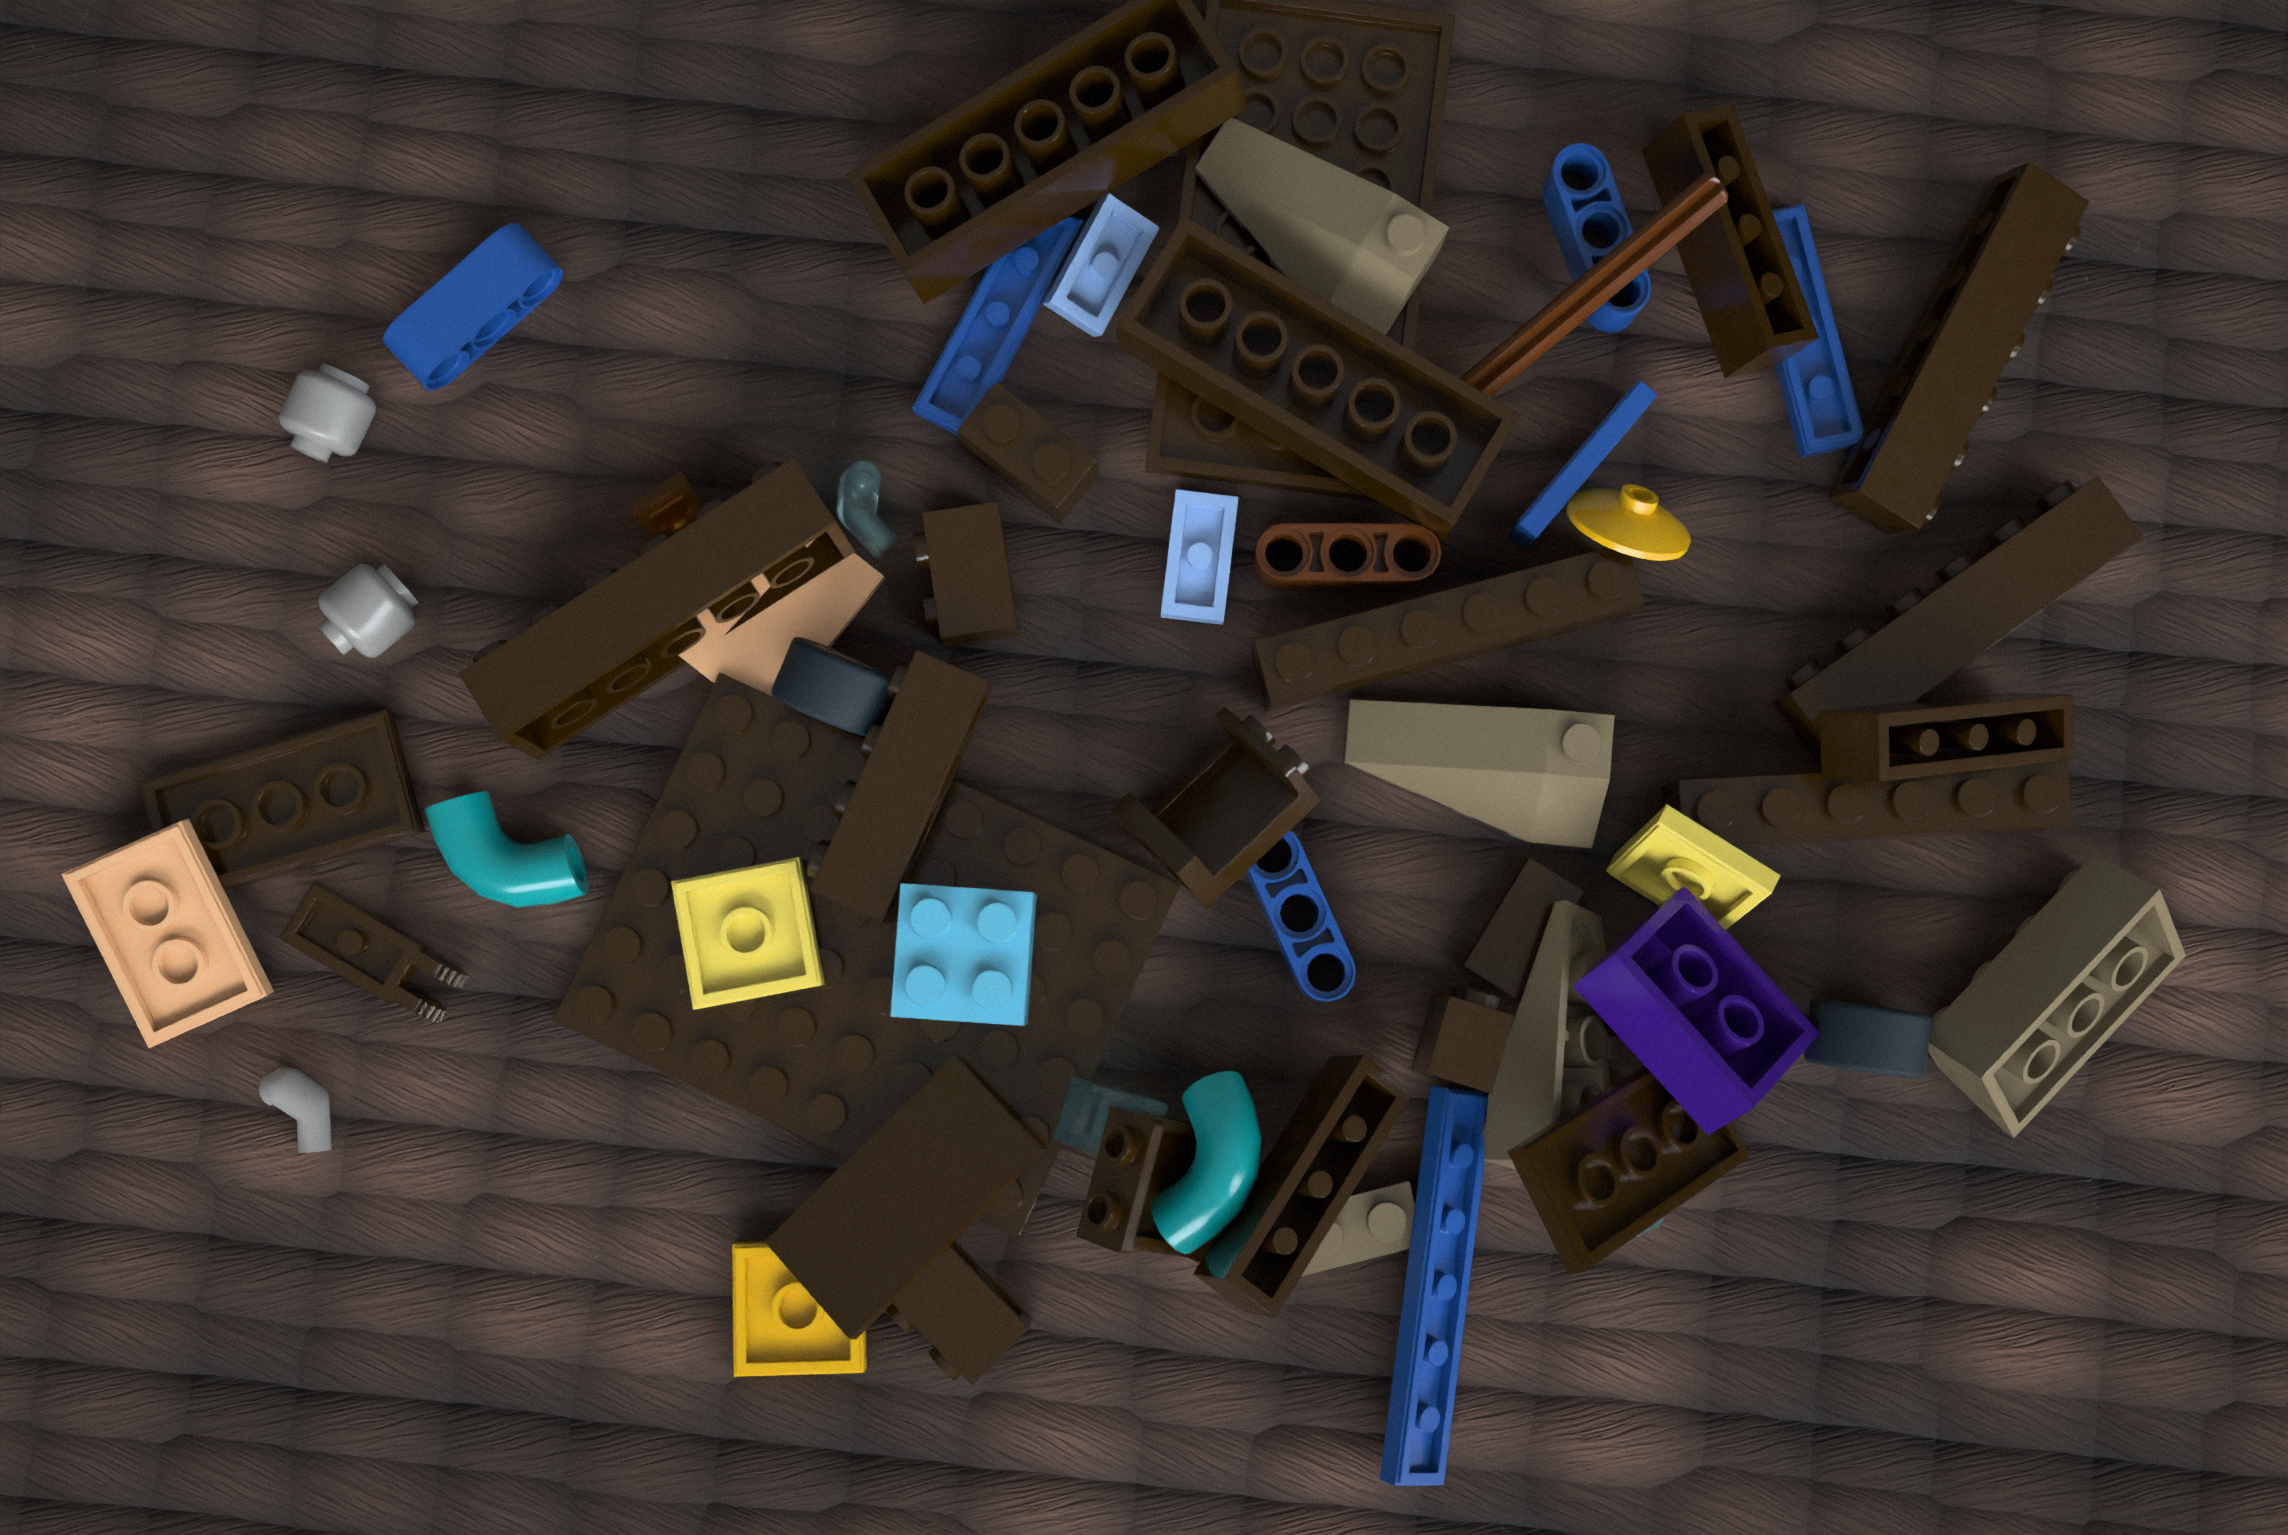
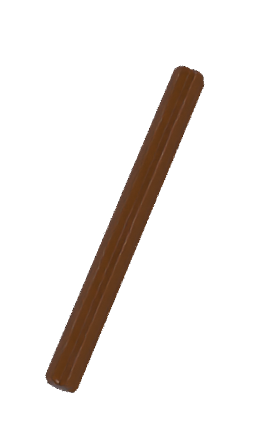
[1459,172,1728,397]

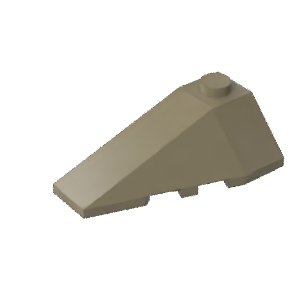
[1195,118,1449,335]
[1344,699,1615,849]
[1483,900,1619,1170]

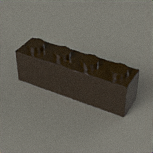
[1642,106,1819,378]
[807,650,993,924]
[1820,692,2074,782]
[1193,1055,1413,1318]

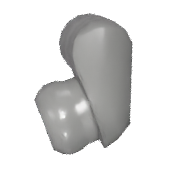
[258,1067,332,1153]

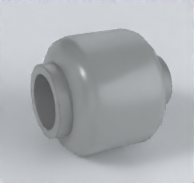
[279,363,376,463]
[317,564,419,658]

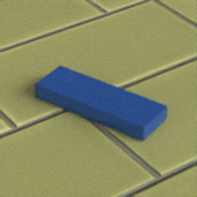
[1509,381,1658,550]

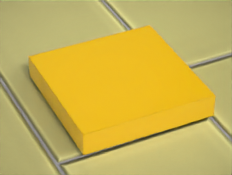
[732,1241,867,1377]

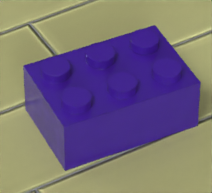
[1572,886,1820,1135]

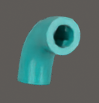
[425,791,589,908]
[1151,1071,1262,1254]

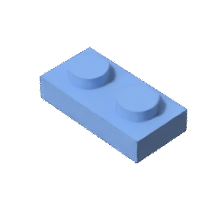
[1043,193,1160,337]
[1160,489,1239,625]

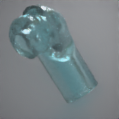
[836,460,898,558]

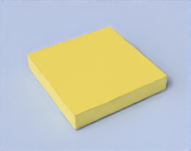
[1606,804,1781,930]
[671,857,825,1010]

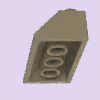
[1928,853,2186,1138]

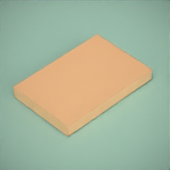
[679,539,885,697]
[61,819,274,1048]

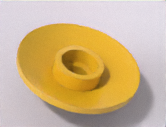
[1566,484,1691,561]

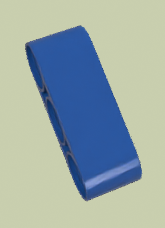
[1541,143,1651,333]
[383,223,563,391]
[1246,831,1356,1002]

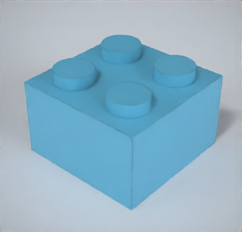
[890,883,1037,1026]

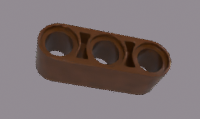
[1252,523,1441,592]

